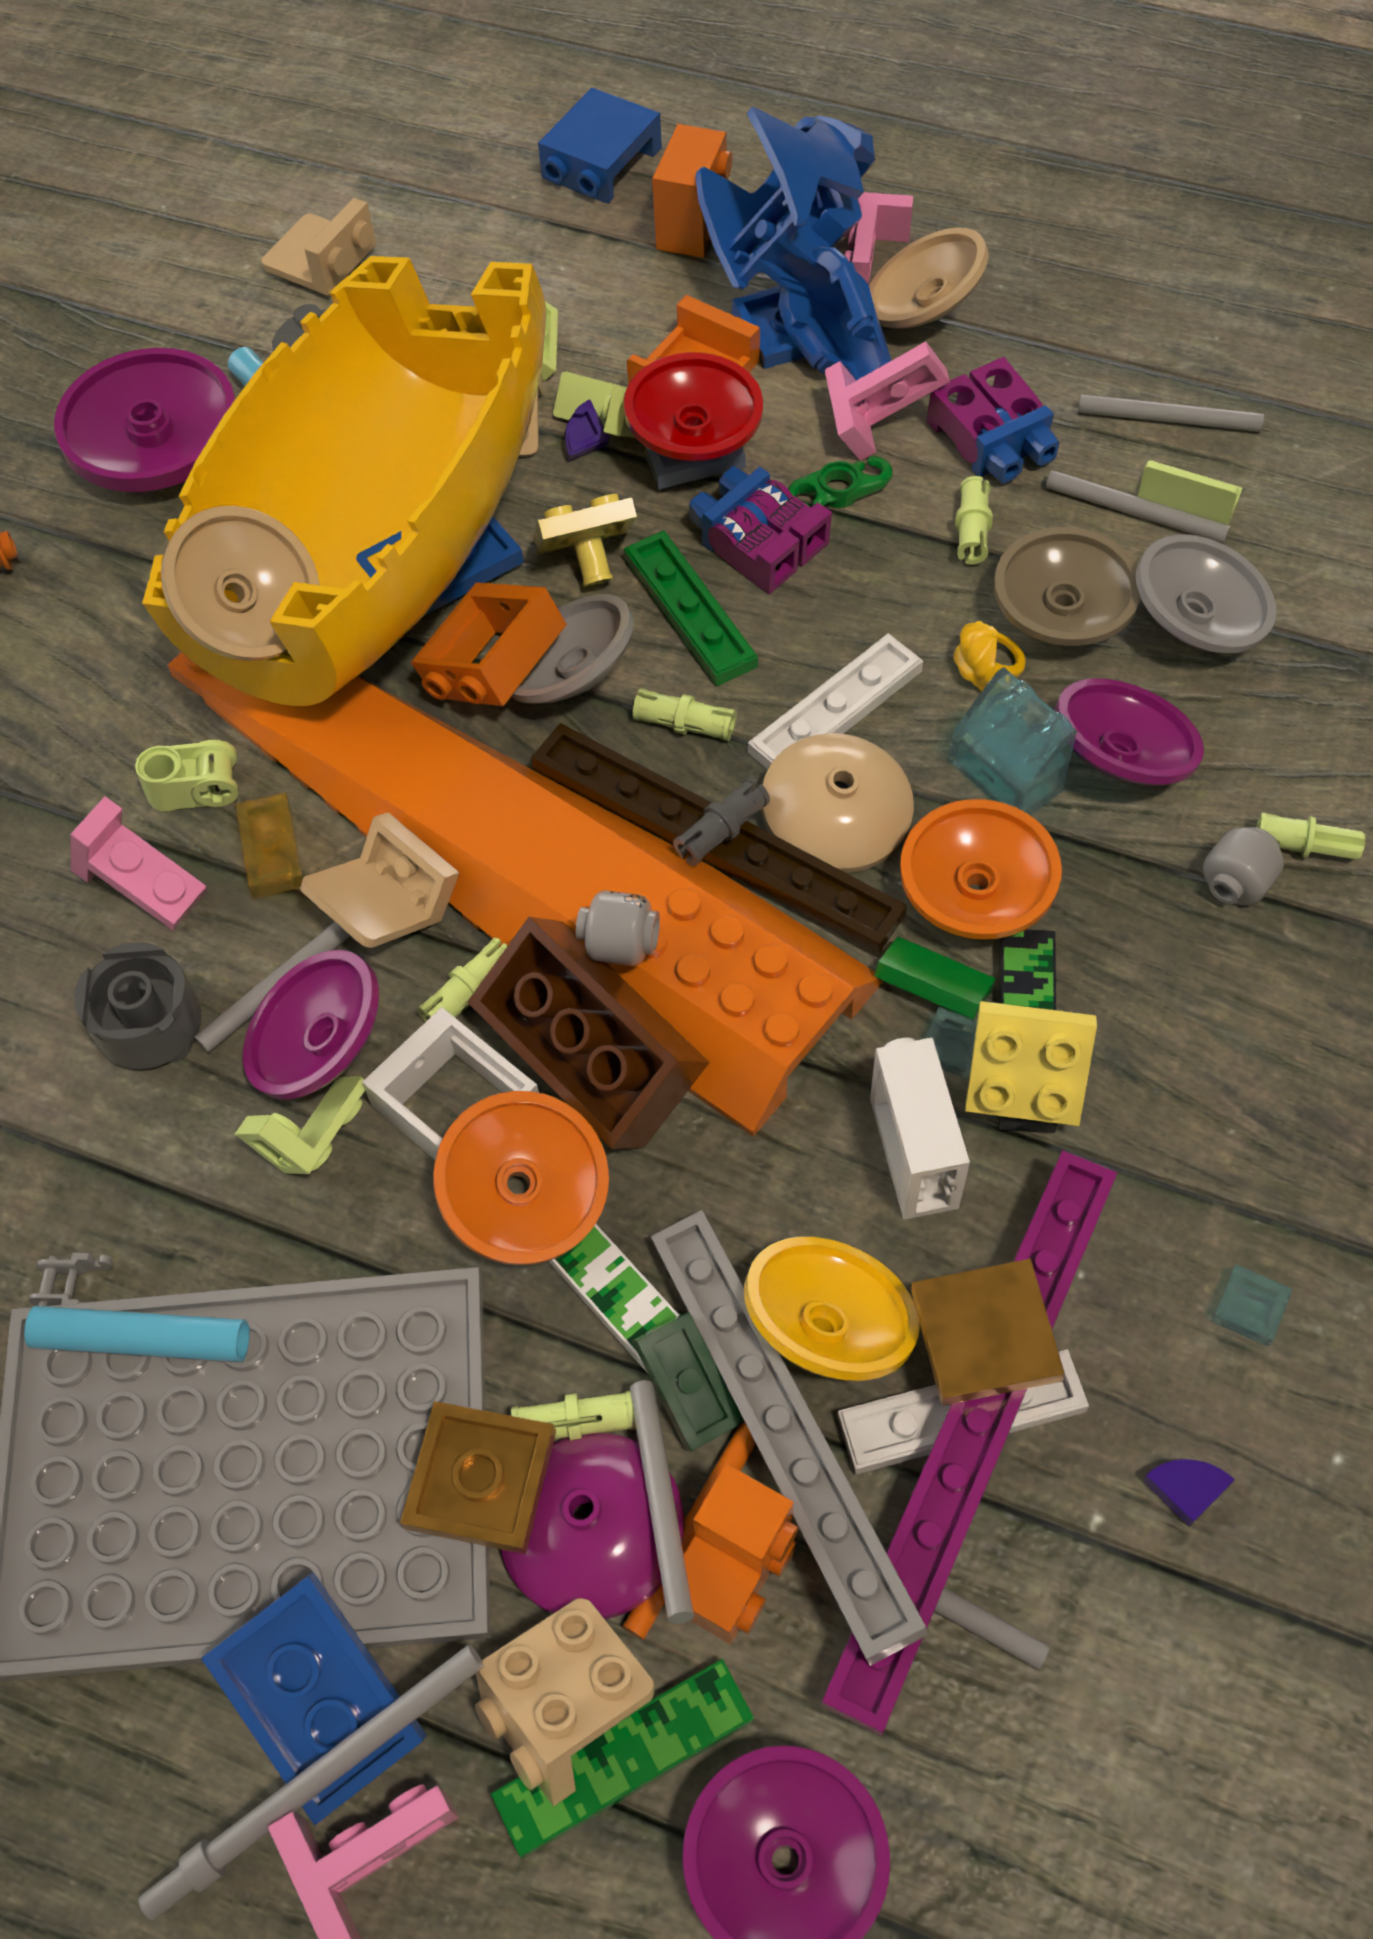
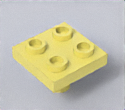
[533,494,637,587]
[965,1001,1097,1126]

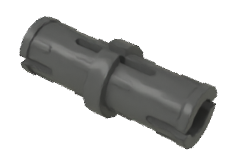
[673,777,770,866]

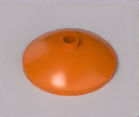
[900,799,1062,940]
[433,1091,609,1266]

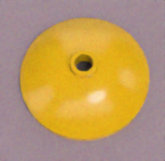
[744,1237,920,1381]

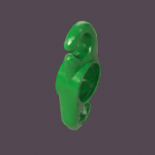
[788,456,893,508]

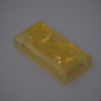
[236,793,303,898]

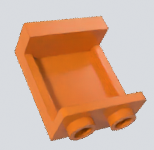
[626,295,760,385]

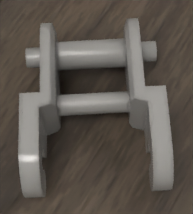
[29,1252,113,1306]

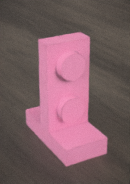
[844,192,913,285]
[825,342,950,461]
[70,796,207,931]
[268,1784,459,1939]

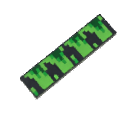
[999,929,1058,1133]

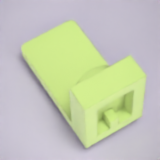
[553,372,635,438]
[235,1076,365,1174]

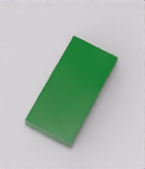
[874,936,996,1020]

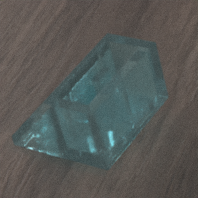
[949,667,1077,815]

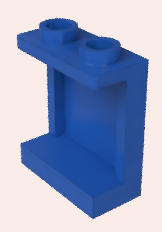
[538,87,662,204]

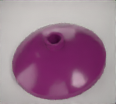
[1055,678,1204,786]
[243,950,379,1100]
[501,1433,685,1620]
[683,1746,890,1939]

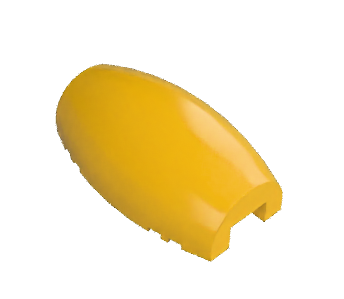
[142,256,546,706]

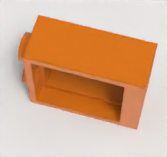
[411,582,567,706]

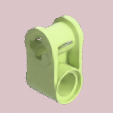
[135,740,238,812]

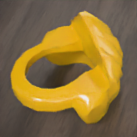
[953,621,1026,695]

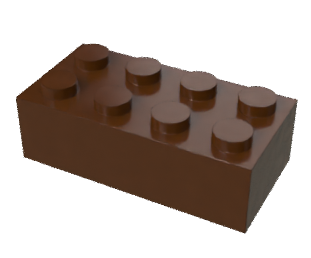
[467,916,710,1149]

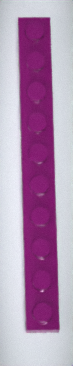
[821,1150,1117,1737]

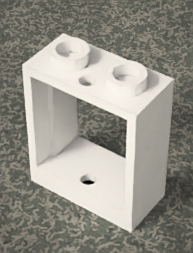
[362,1007,539,1160]
[870,1038,970,1220]

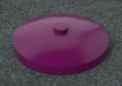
[54,348,236,492]

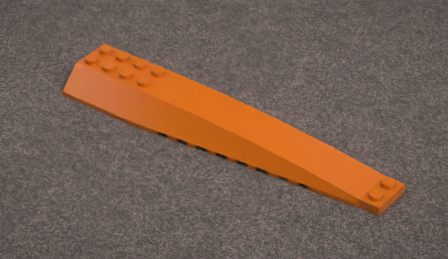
[168,652,883,1137]

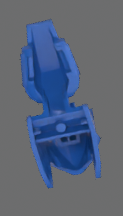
[695,107,892,381]

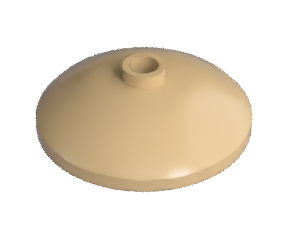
[869,228,989,329]
[161,506,320,661]
[761,733,914,873]

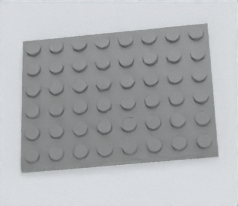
[0,1267,491,1681]

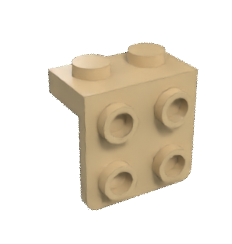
[261,197,376,296]
[300,812,459,948]
[475,1598,654,1807]

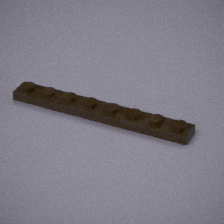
[531,723,907,954]

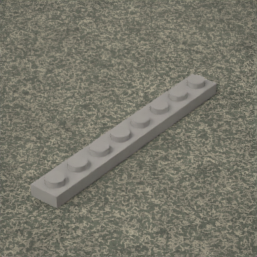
[651,1210,928,1666]

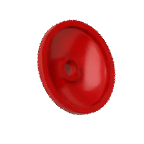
[624,352,763,461]

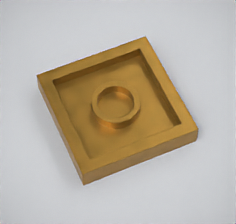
[911,1259,1065,1406]
[400,1401,556,1554]

